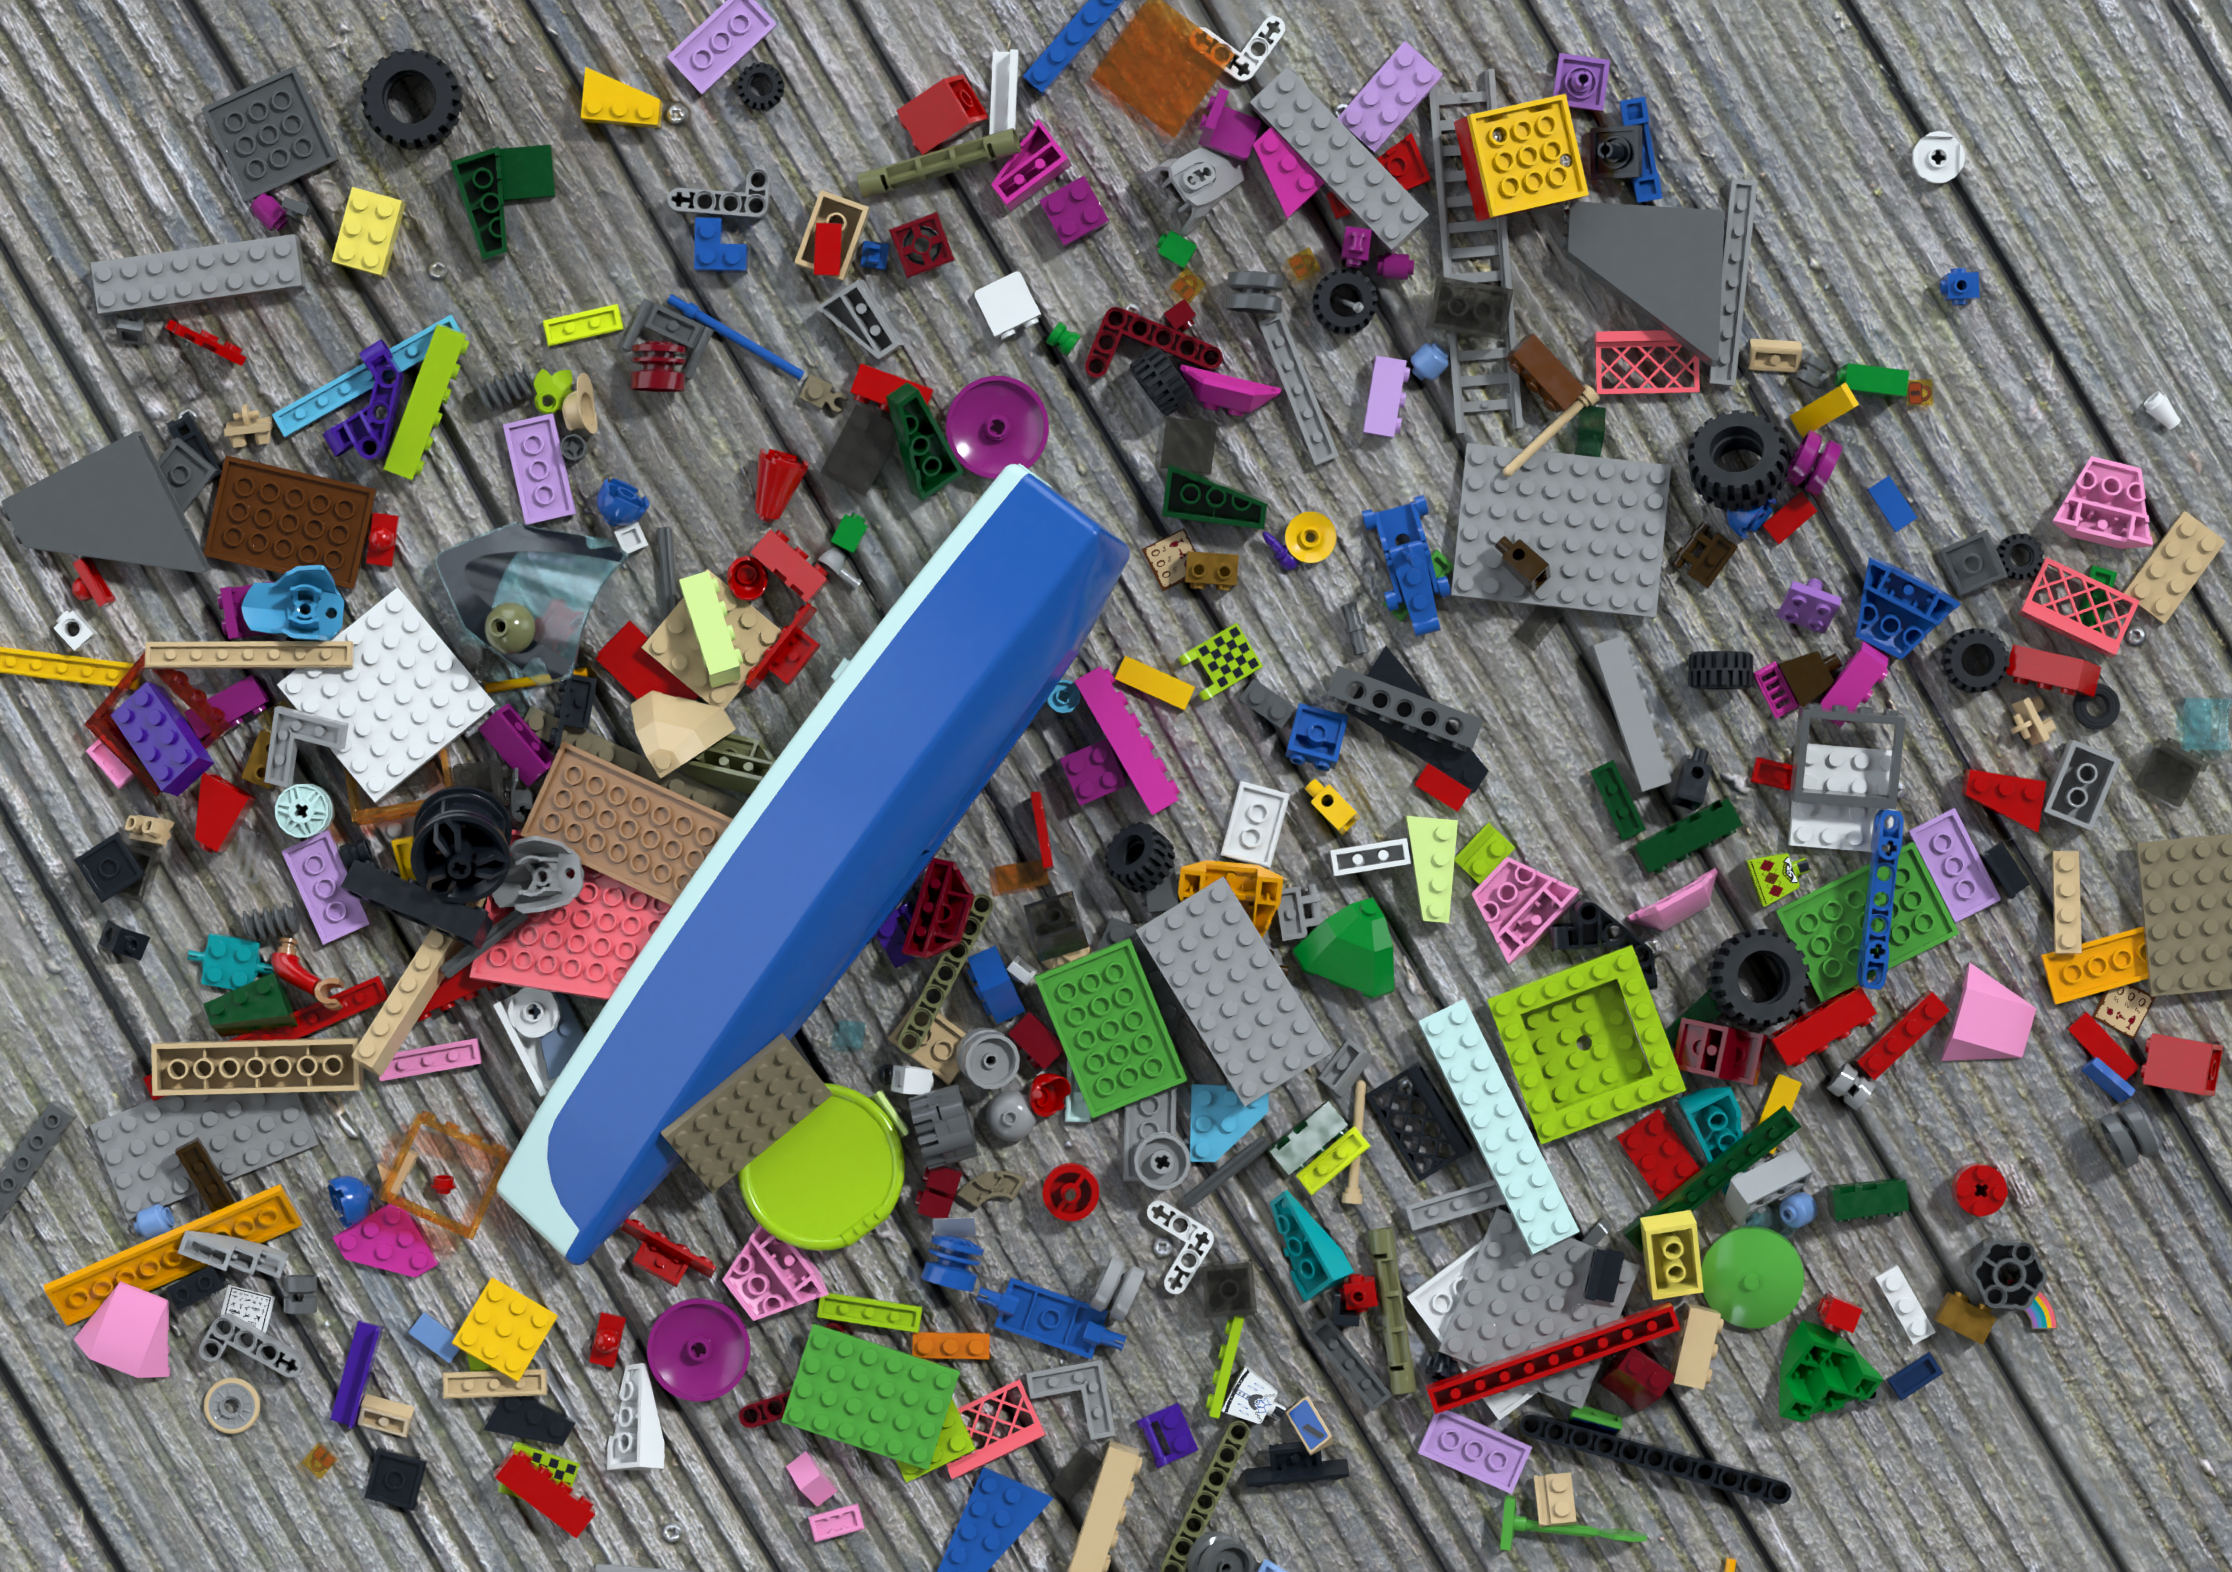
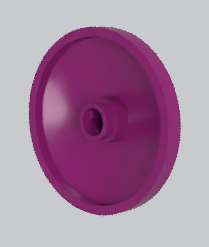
[946,376,1049,479]
[647,1298,751,1402]

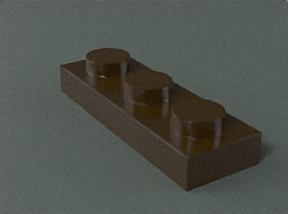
[175,1137,237,1213]

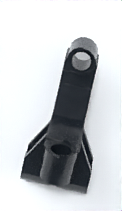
[1549,895,1658,990]

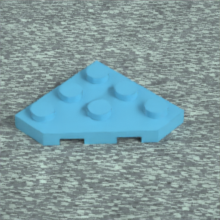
[1190,1084,1269,1162]

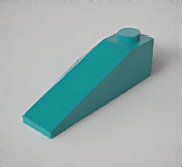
[1677,1087,1746,1195]
[1270,1190,1354,1302]

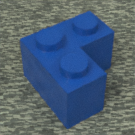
[694,217,748,273]
[967,945,1025,1024]

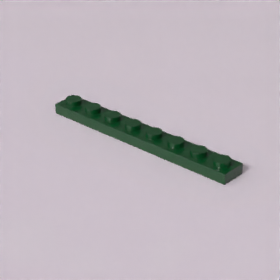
[1622,1105,1802,1253]

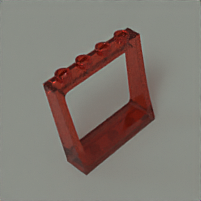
[84,652,232,797]

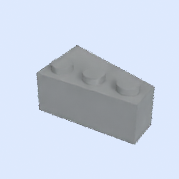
[816,280,905,359]
[1723,1148,1812,1227]

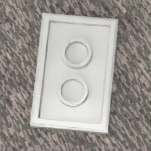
[1221,781,1290,868]

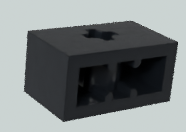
[166,1266,229,1311]

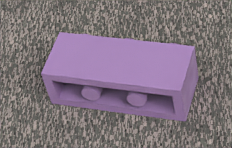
[1362,356,1410,439]

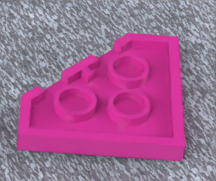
[332,1198,439,1278]

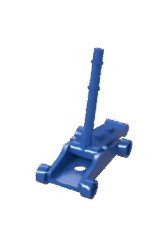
[1361,495,1451,637]

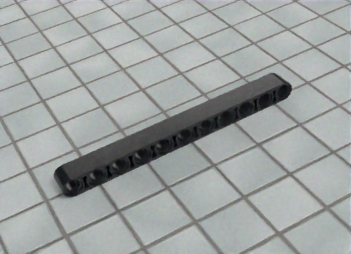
[1518,1411,1792,1504]

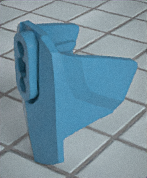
[241,565,344,641]

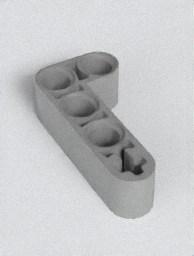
[667,168,771,220]
[199,1313,306,1377]

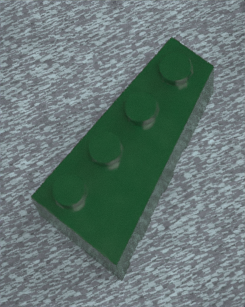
[450,146,507,264]
[886,382,964,501]
[1162,462,1267,529]
[1632,797,1743,875]

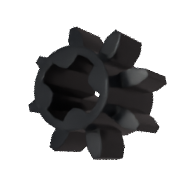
[1425,1352,1458,1382]

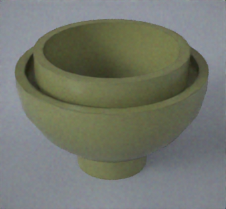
[485,602,535,654]

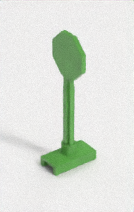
[1500,1495,1647,1551]

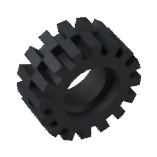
[737,62,785,111]
[1996,533,2045,580]

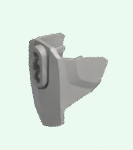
[1141,146,1245,237]
[492,836,584,913]

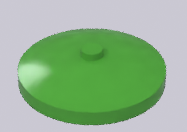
[1701,1226,1804,1328]

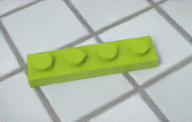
[817,1292,923,1333]
[1205,1314,1244,1419]

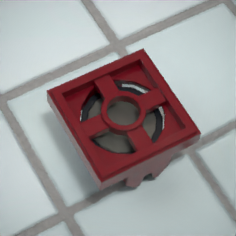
[889,212,955,279]

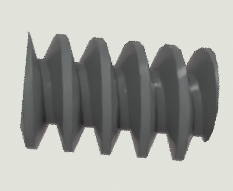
[477,364,534,412]
[243,901,300,942]

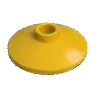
[1285,511,1336,563]

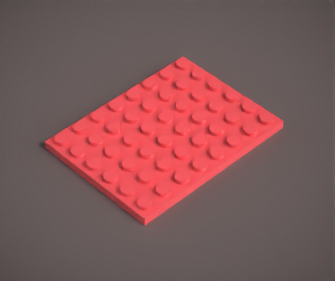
[470,830,672,1000]

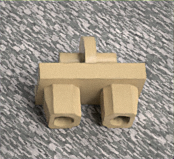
[224,404,274,448]
[2011,696,2056,746]
[125,815,174,846]

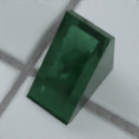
[1574,406,1606,457]

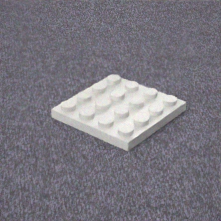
[1788,744,1895,852]

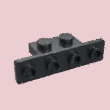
[549,647,597,750]
[1245,1442,1349,1488]

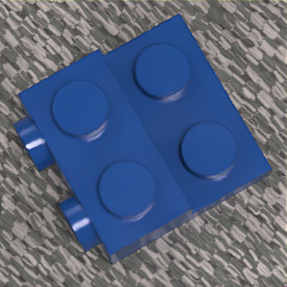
[1285,703,1348,771]

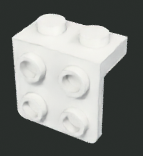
[975,272,1042,340]

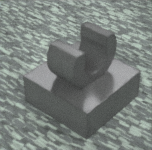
[116,314,146,346]

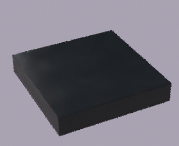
[74,832,146,903]
[364,1447,428,1511]

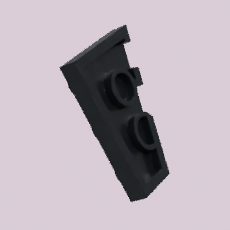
[483,1396,576,1446]

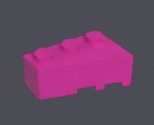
[991,119,1072,211]
[1252,127,1325,221]
[1818,640,1889,728]

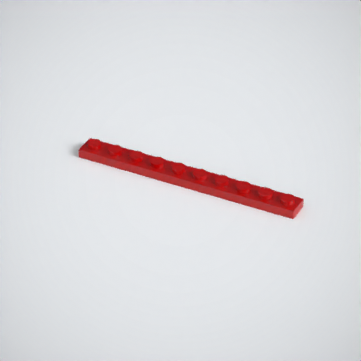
[143,975,389,1101]

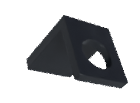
[99,920,150,960]

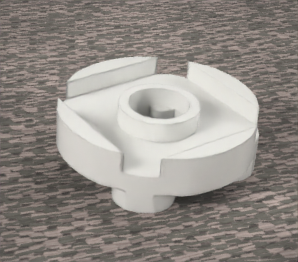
[1912,131,1965,184]
[508,988,561,1038]

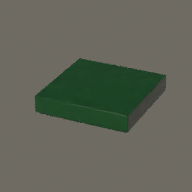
[500,144,556,201]

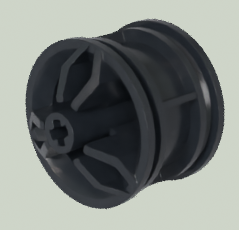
[410,786,512,903]

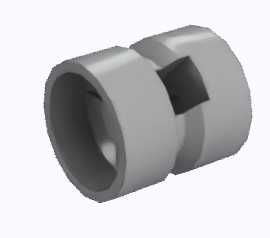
[1827,1062,1876,1110]

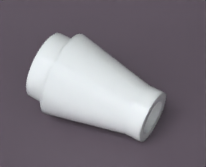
[2143,391,2181,430]

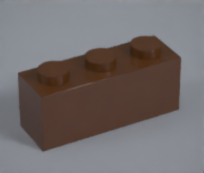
[1505,334,1586,413]

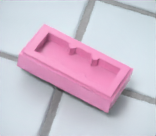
[86,734,139,789]
[808,1503,865,1542]

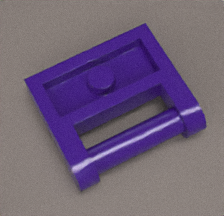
[876,902,915,969]
[1136,1402,1198,1468]

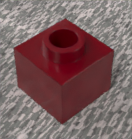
[1163,298,1196,332]

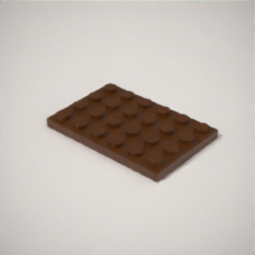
[203,455,377,590]

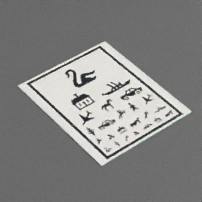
[219,1285,275,1346]

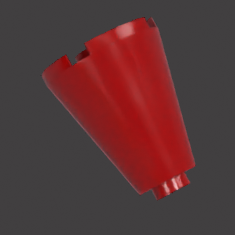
[755,448,809,523]

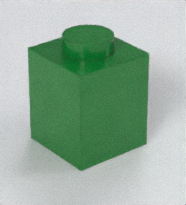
[1156,230,1197,270]
[831,512,869,554]

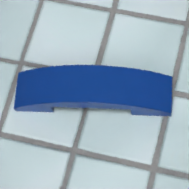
[1619,96,1663,203]

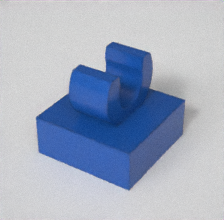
[860,241,890,270]

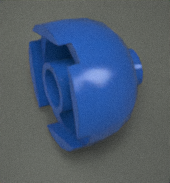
[597,478,650,527]
[1726,498,1777,539]
[328,1175,374,1229]

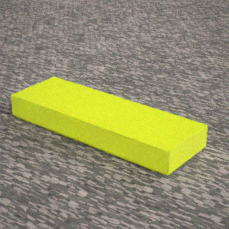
[543,304,624,347]
[1296,1127,1371,1196]

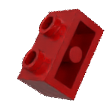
[1816,1293,1863,1333]

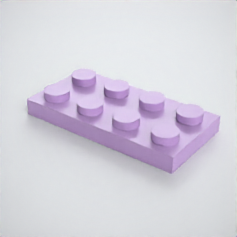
[667,0,778,96]
[1337,41,1444,153]
[503,413,577,525]
[1908,808,2001,923]
[281,830,371,945]
[1417,1410,1532,1494]

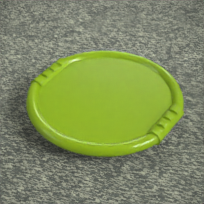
[738,1083,905,1251]

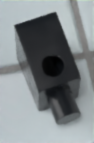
[1671,748,1712,811]

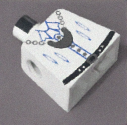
[1221,1365,1286,1424]

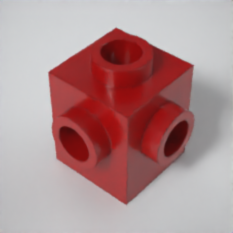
[1339,1274,1378,1313]

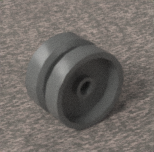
[1225,271,1284,314]
[2099,1102,2159,1169]
[1187,1531,1253,1572]

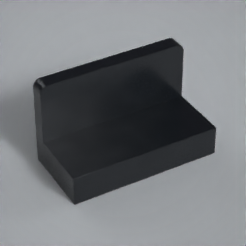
[1979,841,2030,899]
[1583,1246,1625,1303]
[1331,1289,1360,1327]

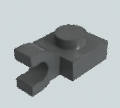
[281,197,313,224]

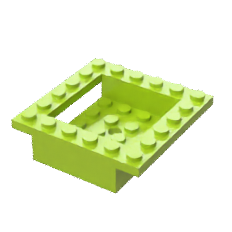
[1486,945,1686,1145]

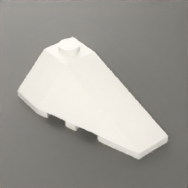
[607,1363,665,1470]

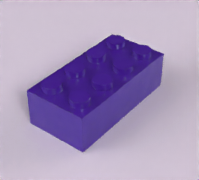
[111,682,214,796]

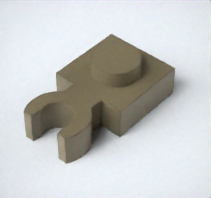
[799,374,848,413]

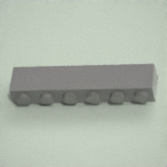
[1591,635,1674,792]

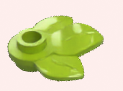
[534,369,574,414]

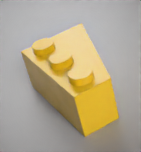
[581,67,663,129]

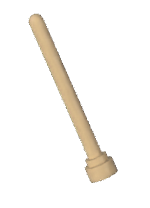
[1503,384,1600,477]
[1342,1080,1366,1204]

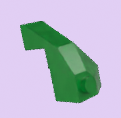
[1292,897,1394,999]
[1779,1320,1883,1422]

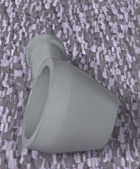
[817,547,862,591]

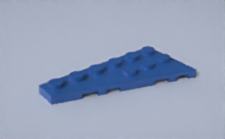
[937,1466,1054,1572]

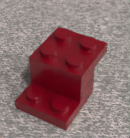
[1674,1018,1767,1086]

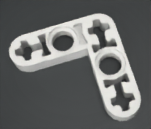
[1190,16,1285,82]
[1147,1200,1214,1294]

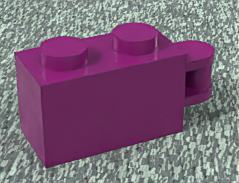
[1340,226,1372,269]

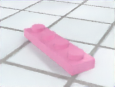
[379,1038,482,1081]

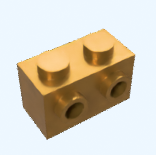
[1185,551,1239,591]
[241,730,279,790]
[1933,1291,1997,1345]

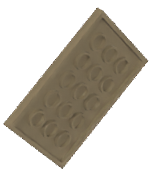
[2136,833,2232,997]
[660,1033,833,1193]

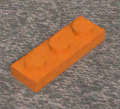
[912,1331,990,1359]

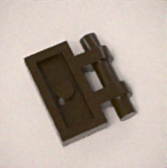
[1672,522,1738,589]

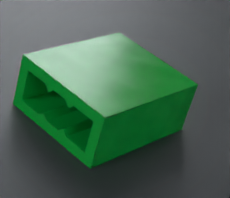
[1834,363,1909,400]

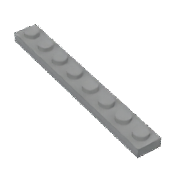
[1708,178,1758,387]

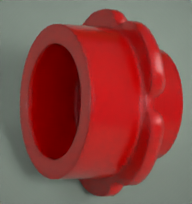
[430,1175,456,1194]

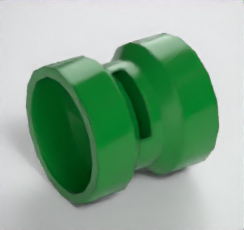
[1046,322,1081,357]

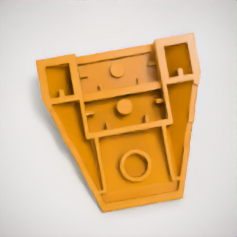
[1178,860,1283,939]

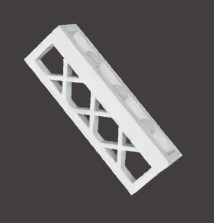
[989,49,1019,156]
[493,993,559,1097]

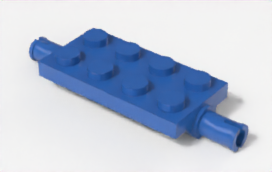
[976,1277,1127,1359]

